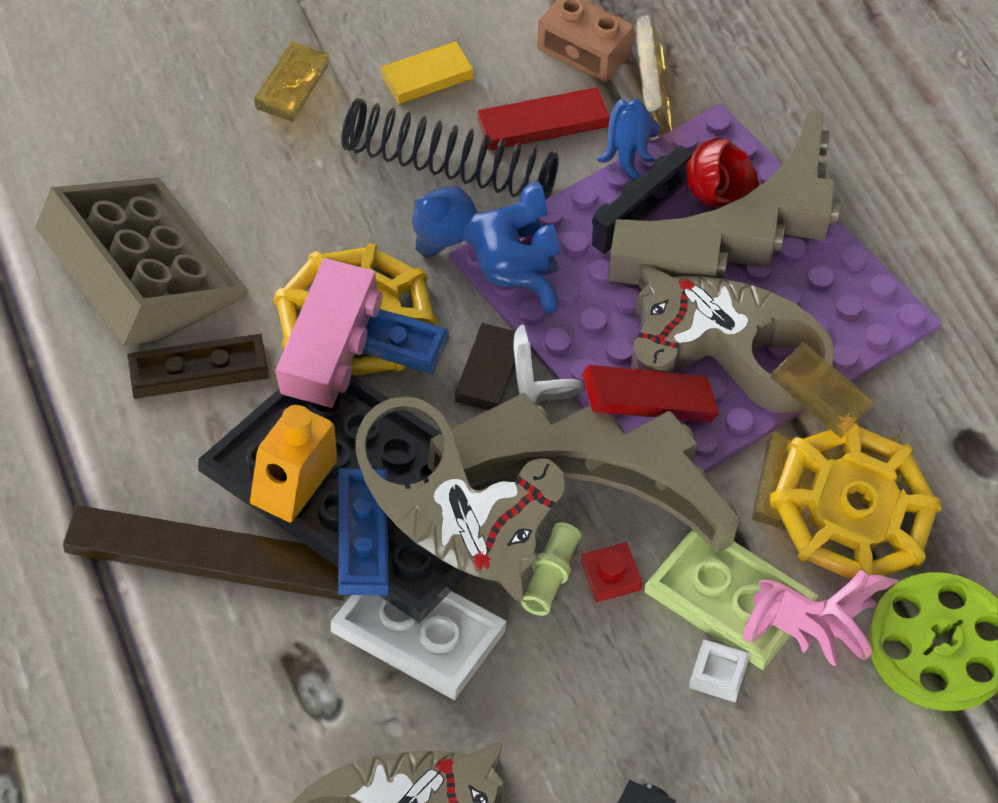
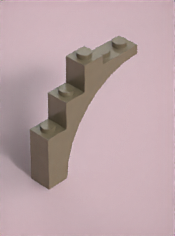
[608,110,841,285]
[428,392,740,553]

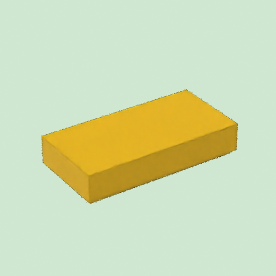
[381,41,474,105]

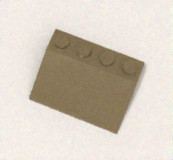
[35,177,248,346]

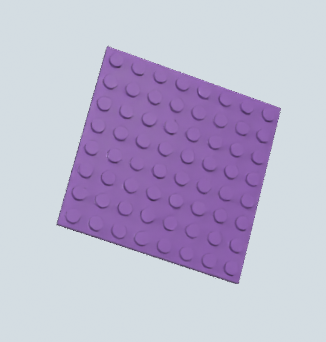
[449,103,942,473]

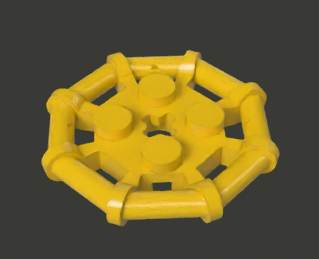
[273,243,439,376]
[770,420,942,580]

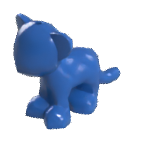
[412,180,560,314]

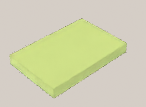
[644,529,818,670]

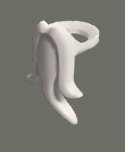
[514,325,584,406]

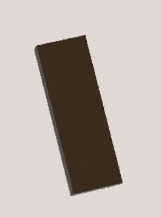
[127,333,269,399]

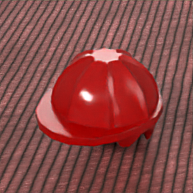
[686,137,760,210]

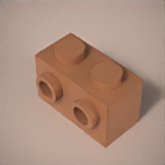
[537,0,635,83]

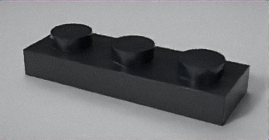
[591,145,693,254]

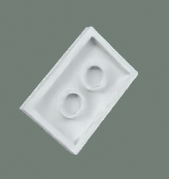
[331,591,507,701]

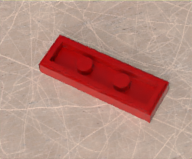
[477,87,610,151]
[582,364,719,423]

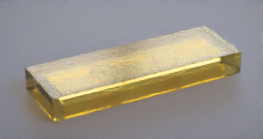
[635,15,673,137]

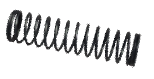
[341,98,559,200]

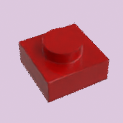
[581,542,642,603]

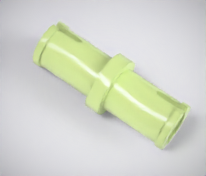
[521,522,582,616]

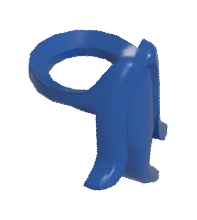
[597,99,661,180]

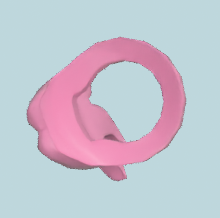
[818,569,900,660]
[743,579,838,666]

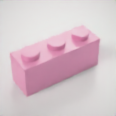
[275,258,383,408]

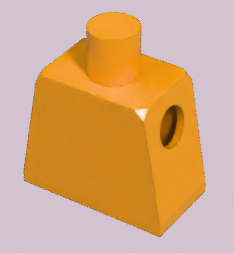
[250,405,337,523]

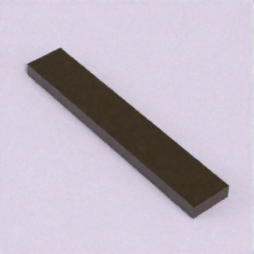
[62,505,345,601]

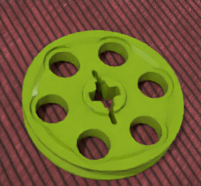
[868,572,998,711]

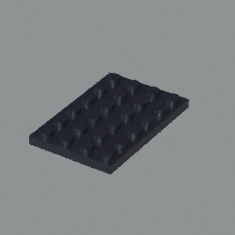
[198,374,515,623]

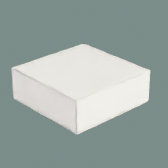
[689,639,750,702]

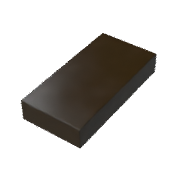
[455,323,516,410]

